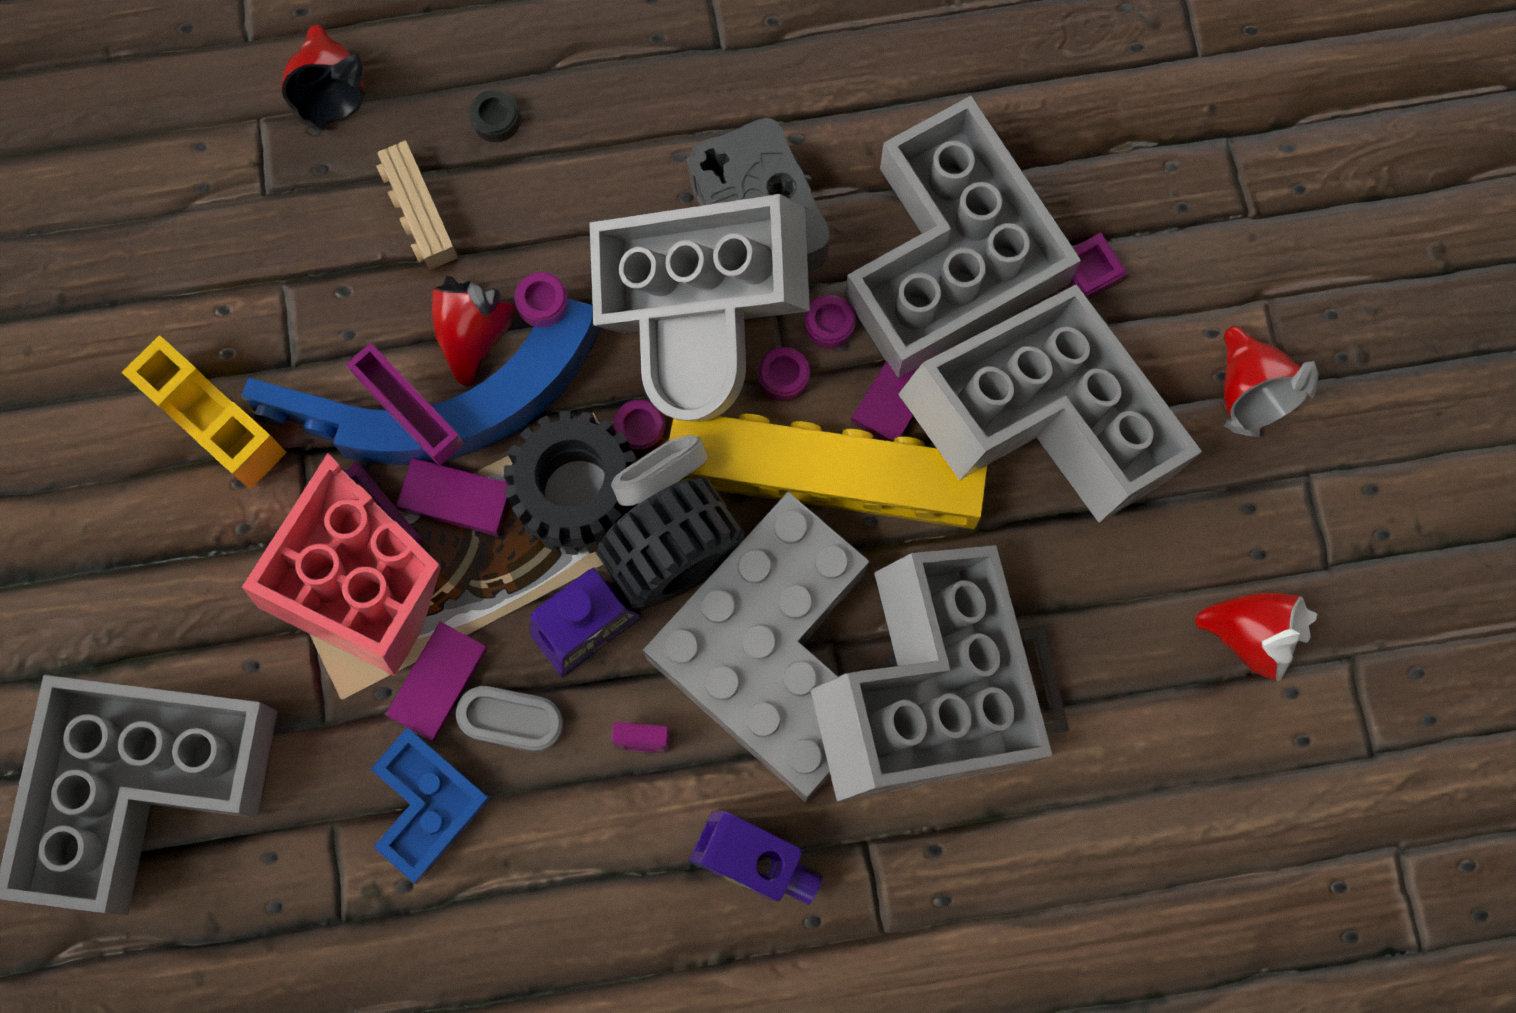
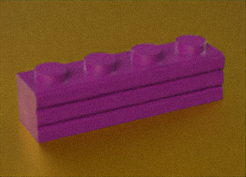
[345,343,464,466]

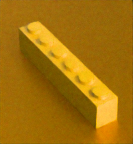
[669,414,987,529]

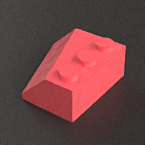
[242,453,440,676]

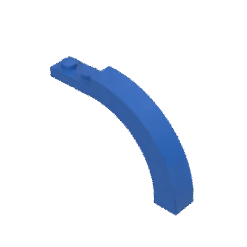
[241,299,601,465]

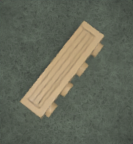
[376,140,458,270]

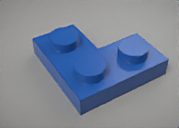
[371,727,491,884]

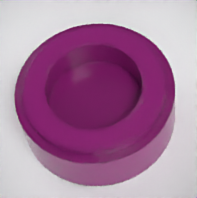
[515,272,569,327]
[805,295,856,349]
[758,347,810,401]
[613,400,666,454]

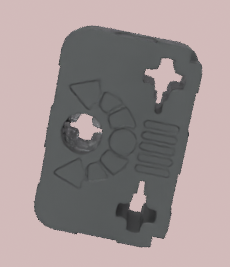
[687,118,830,273]

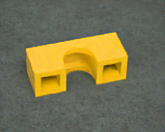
[121,335,287,490]

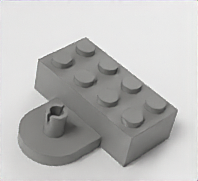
[590,194,810,422]

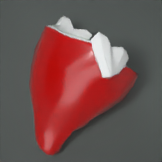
[1195,592,1317,681]

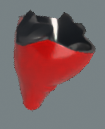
[281,25,365,130]
[431,275,516,387]

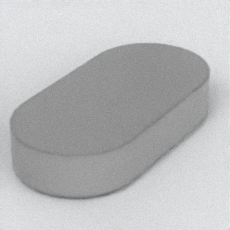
[611,435,708,506]
[456,686,564,752]

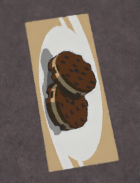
[310,413,605,700]

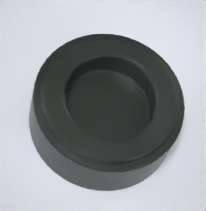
[469,90,521,143]

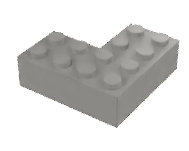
[845,95,1081,378]
[898,285,1202,523]
[643,492,869,802]
[811,545,1053,802]
[0,675,278,915]

